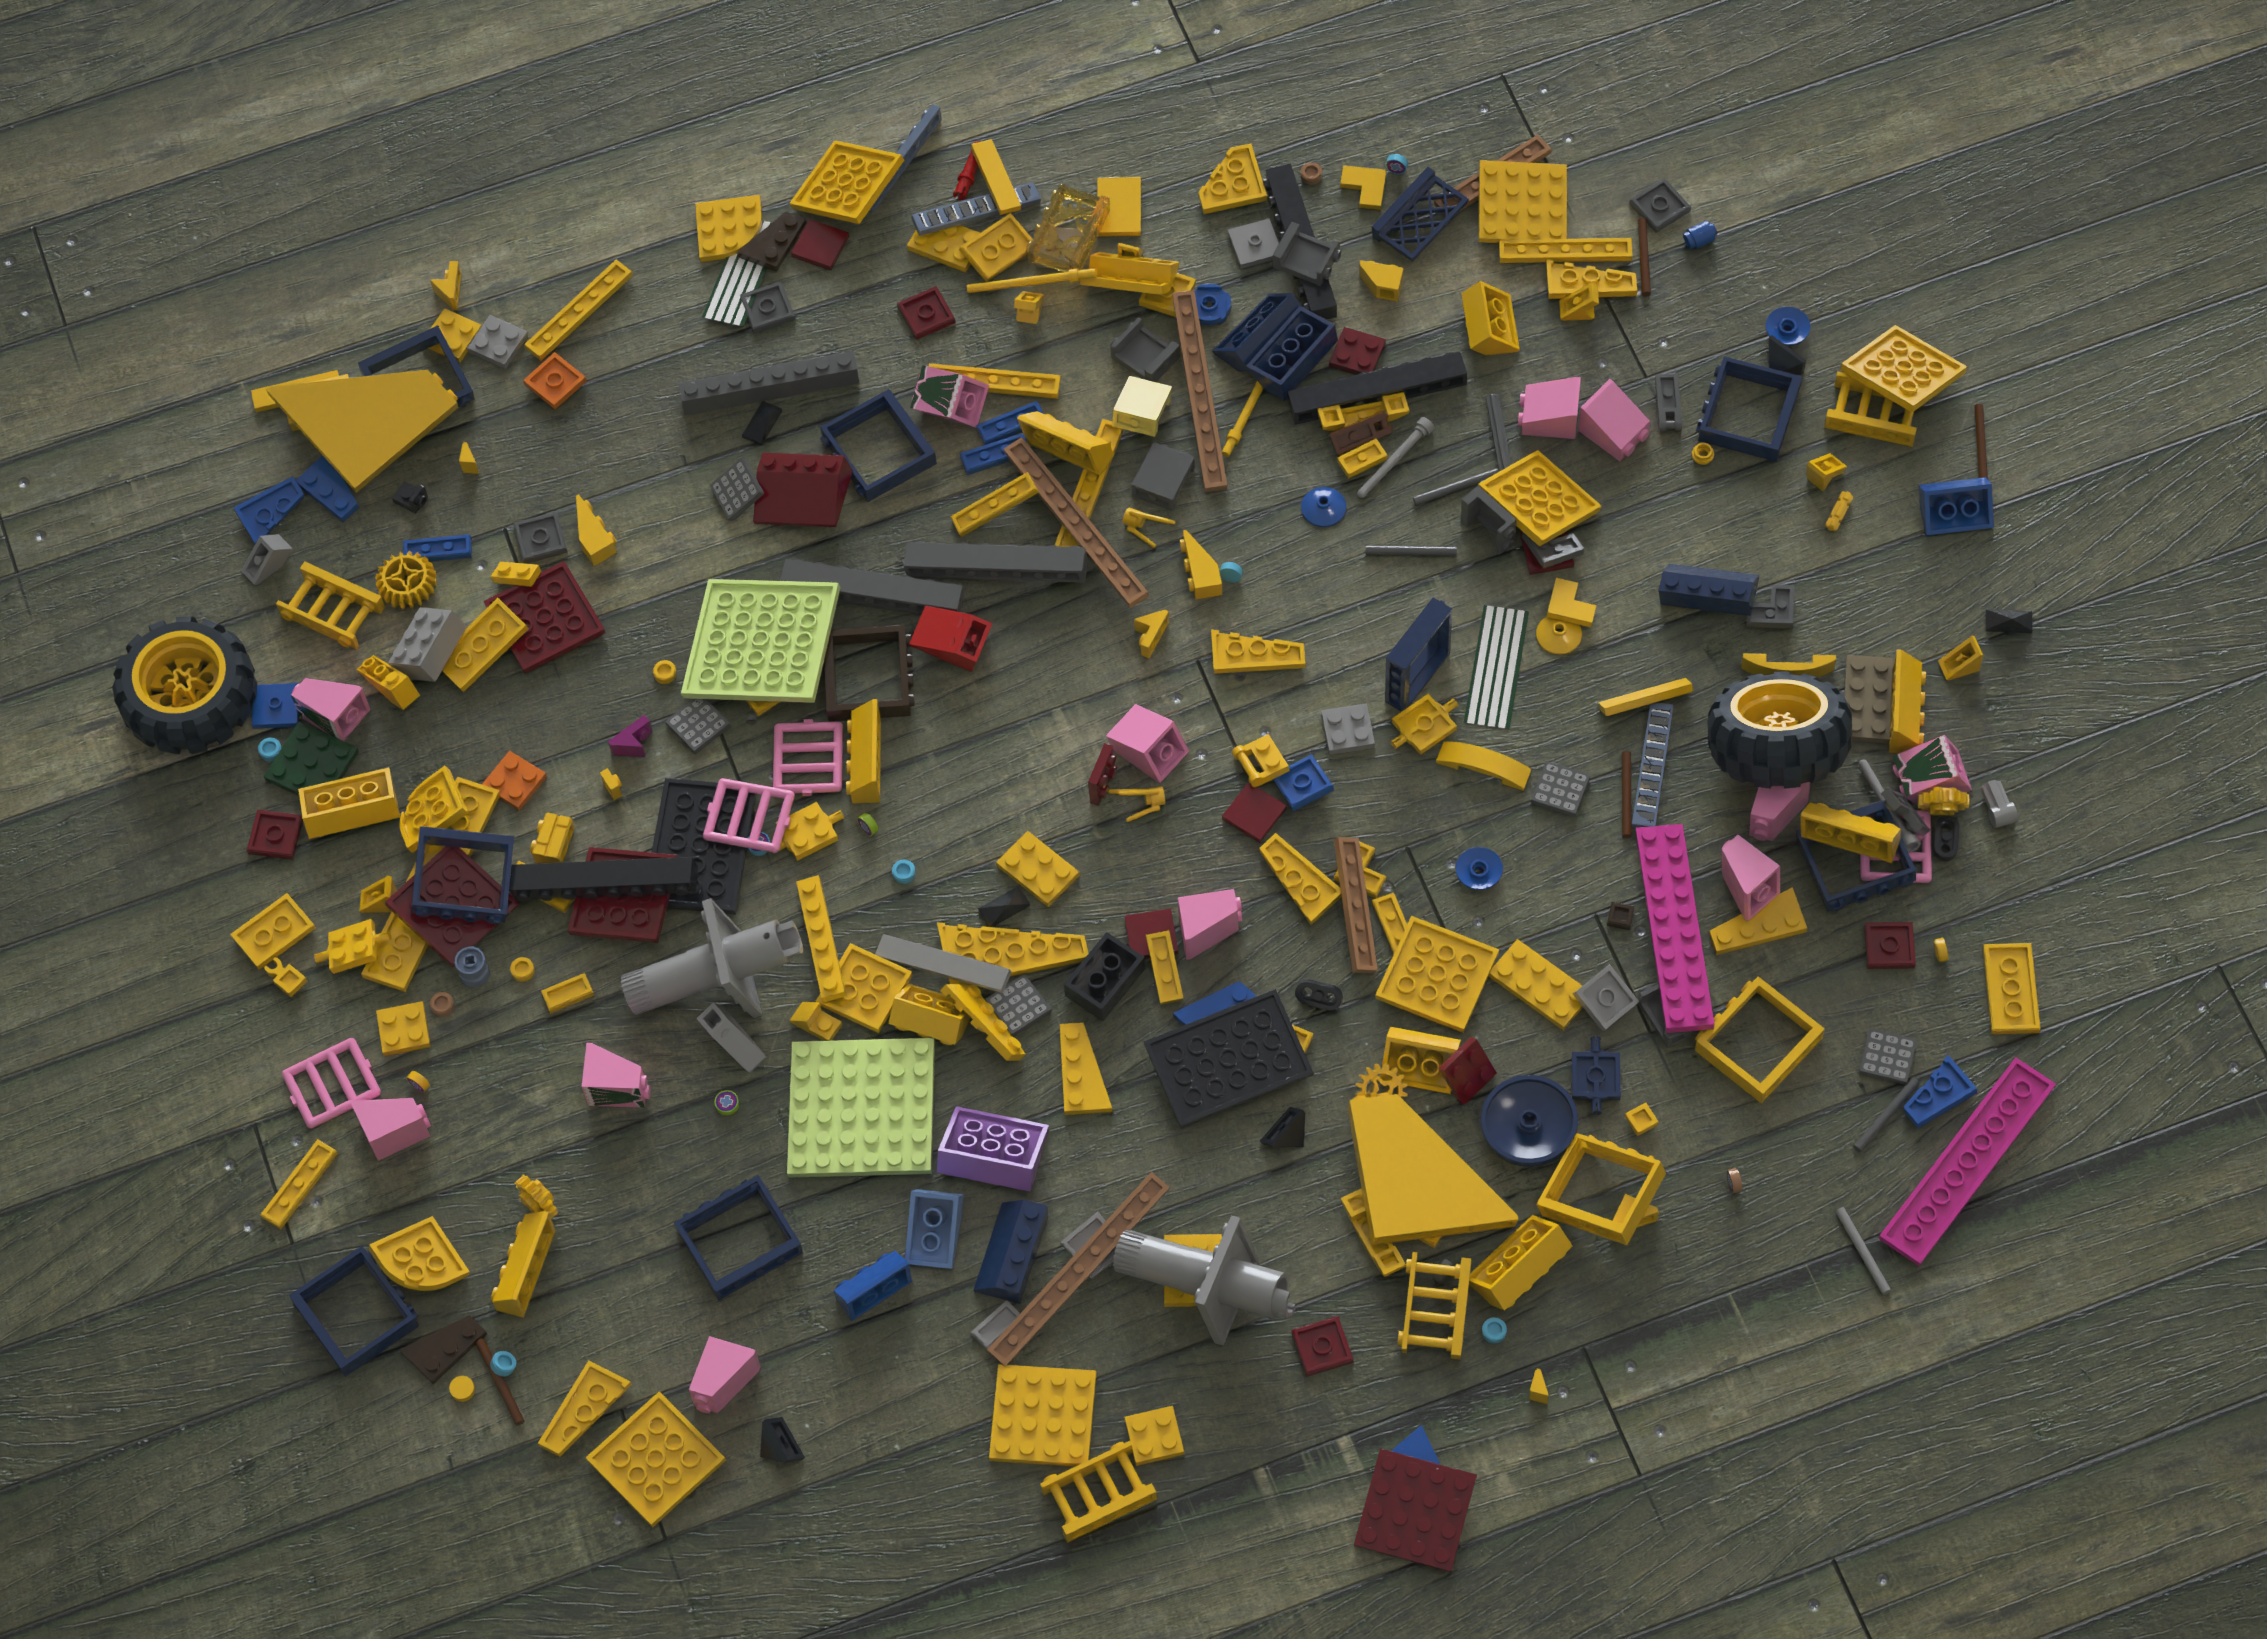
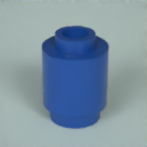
[1683,221,1717,249]

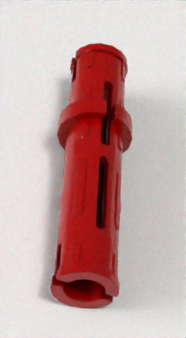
[953,141,979,201]

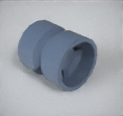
[455,947,490,988]

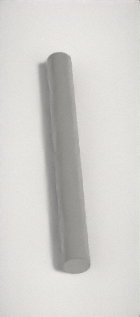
[1835,1207,1891,1295]

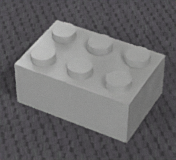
[388,607,467,682]

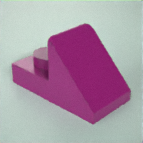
[608,715,653,757]

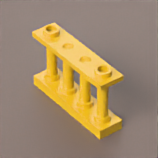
[1824,371,1923,447]
[276,561,385,650]
[1397,1252,1471,1360]
[1040,1441,1157,1543]

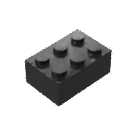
[1064,932,1145,1021]

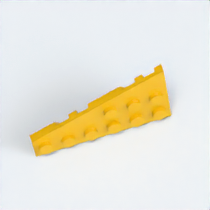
[937,922,1089,984]

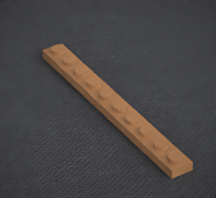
[1172,290,1227,492]
[1004,437,1149,608]
[987,1171,1170,1366]

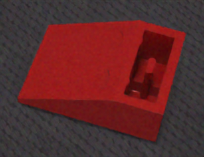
[909,605,993,672]

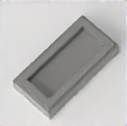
[971,1300,1020,1350]

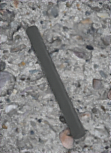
[1413,468,1499,505]
[1366,545,1457,556]
[1853,1077,1920,1152]

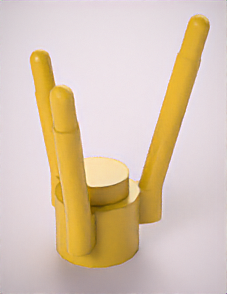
[1122,507,1176,548]
[1108,787,1165,822]

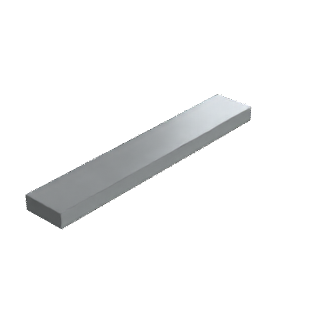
[875,934,1011,993]

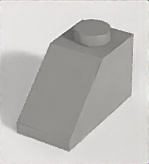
[241,534,292,585]

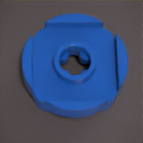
[1194,283,1231,325]

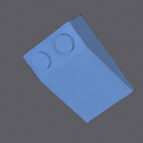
[905,1189,964,1269]

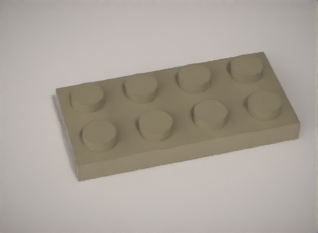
[1844,655,1893,744]

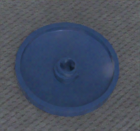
[1481,1075,1578,1167]

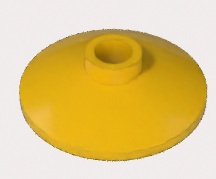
[1536,617,1582,655]

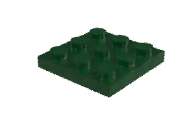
[263,722,359,796]

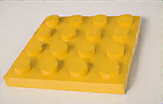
[789,140,904,224]
[1478,160,1567,243]
[1840,325,1967,412]
[1478,450,1601,546]
[1375,916,1499,1033]
[989,1364,1097,1467]
[586,1391,726,1528]

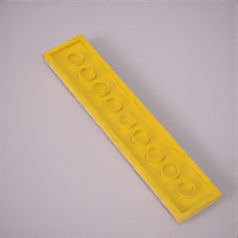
[361,777,500,992]

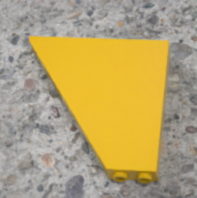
[266,370,458,493]
[1347,1092,1518,1245]

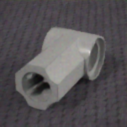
[1981,780,2018,828]

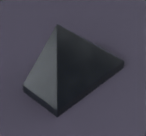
[1767,335,1806,375]
[742,401,783,445]
[1985,609,2033,633]
[978,886,1030,927]
[1260,1107,1306,1148]
[760,1417,805,1463]

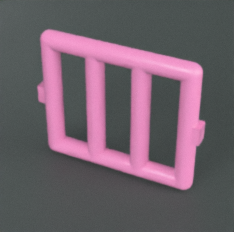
[773,719,843,796]
[703,778,795,853]
[1860,810,1932,883]
[282,1038,381,1129]

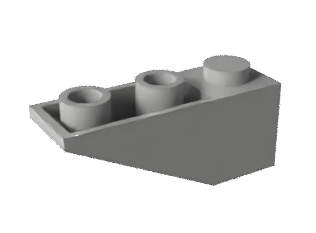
[696,1002,767,1073]

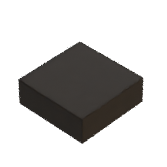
[1607,902,1635,930]

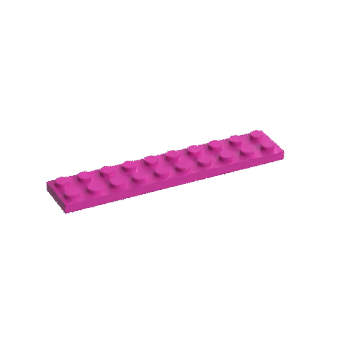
[1635,824,1714,1033]
[1879,1057,2056,1267]

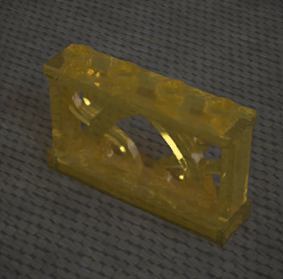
[1026,183,1110,272]

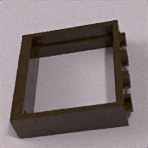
[824,625,915,722]

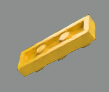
[1146,930,1184,1005]

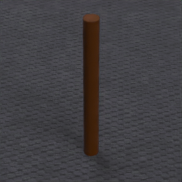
[1638,218,1651,297]
[1974,404,1988,479]
[1622,751,1631,838]
[475,1339,525,1426]

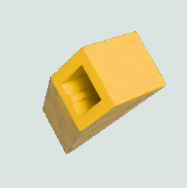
[576,494,617,566]
[1179,530,1222,599]
[356,655,420,710]

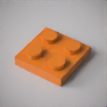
[523,352,587,410]
[482,751,547,811]

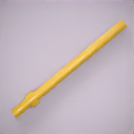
[967,268,1097,293]
[1222,381,1263,457]

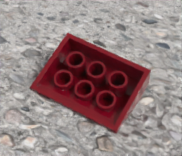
[753,452,853,527]

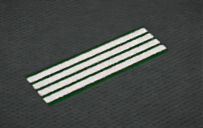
[702,221,771,326]
[1464,605,1529,729]

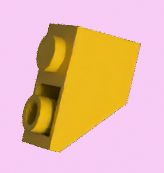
[1359,260,1403,302]

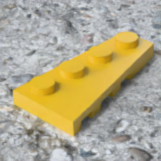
[1546,259,1637,299]
[1211,629,1305,674]
[1259,833,1342,925]
[1709,887,1807,955]
[940,984,1026,1061]
[1060,1023,1113,1115]
[538,1360,632,1457]

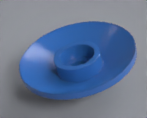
[1765,307,1810,346]
[1301,487,1346,527]
[1456,847,1503,890]

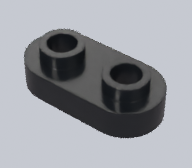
[1933,815,1959,861]
[1295,979,1343,1010]

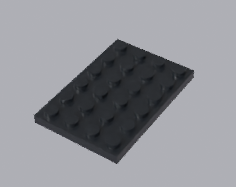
[652,778,757,915]
[1144,989,1313,1129]

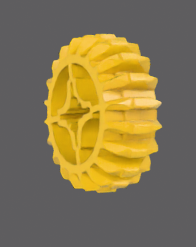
[376,551,437,610]

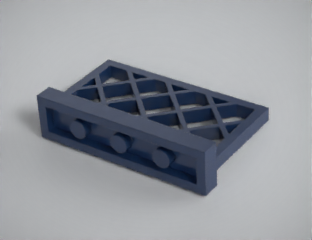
[1372,167,1469,262]

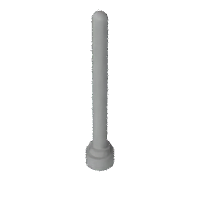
[1357,417,1435,498]
[1859,759,1921,853]

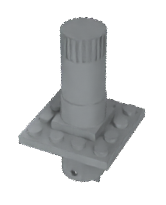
[621,898,803,1018]
[1113,1215,1296,1345]

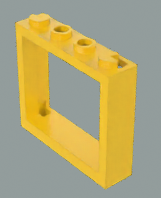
[1695,976,1825,1104]
[1537,1133,1666,1245]

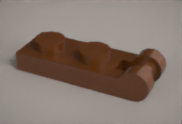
[1328,410,1393,455]

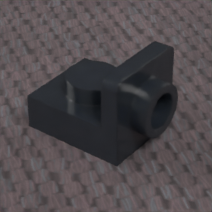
[392,481,428,514]

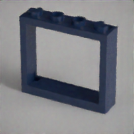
[358,326,475,407]
[1696,356,1802,462]
[820,389,937,502]
[1385,597,1452,712]
[1796,800,1916,912]
[411,826,514,924]
[674,1175,803,1301]
[289,1246,419,1377]

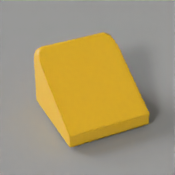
[1118,243,1144,257]
[459,442,479,474]
[1529,1369,1549,1404]

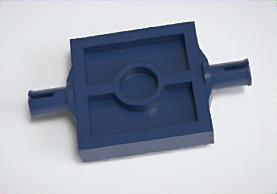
[1571,1036,1621,1115]

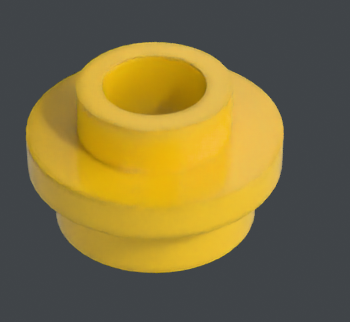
[1692,443,1714,465]

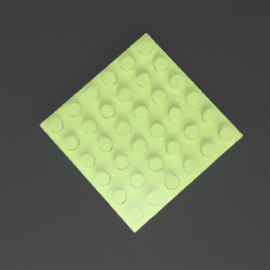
[681,579,840,703]
[787,1038,935,1178]

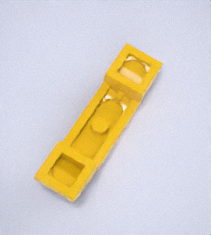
[1317,392,1410,431]
[1741,653,1836,677]
[1436,741,1531,791]
[1341,1188,1406,1277]

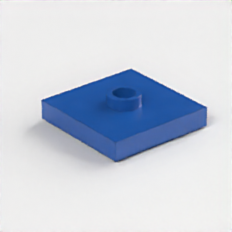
[252,683,299,729]
[1273,754,1334,811]

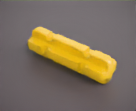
[1825,491,1853,531]

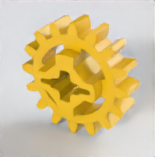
[1918,787,1970,816]
[1355,1064,1408,1098]
[514,1175,558,1219]

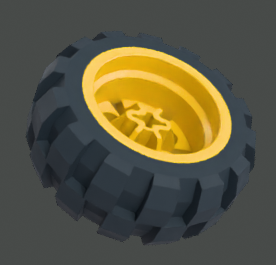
[112,616,257,755]
[1707,672,1852,789]

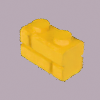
[530,813,575,864]

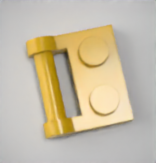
[1232,734,1290,787]

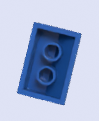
[1918,477,1994,535]
[834,1251,913,1321]

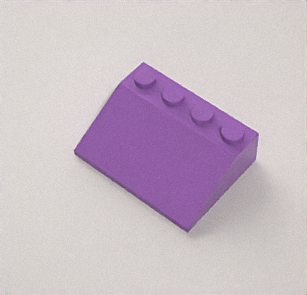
[937,1106,1049,1191]

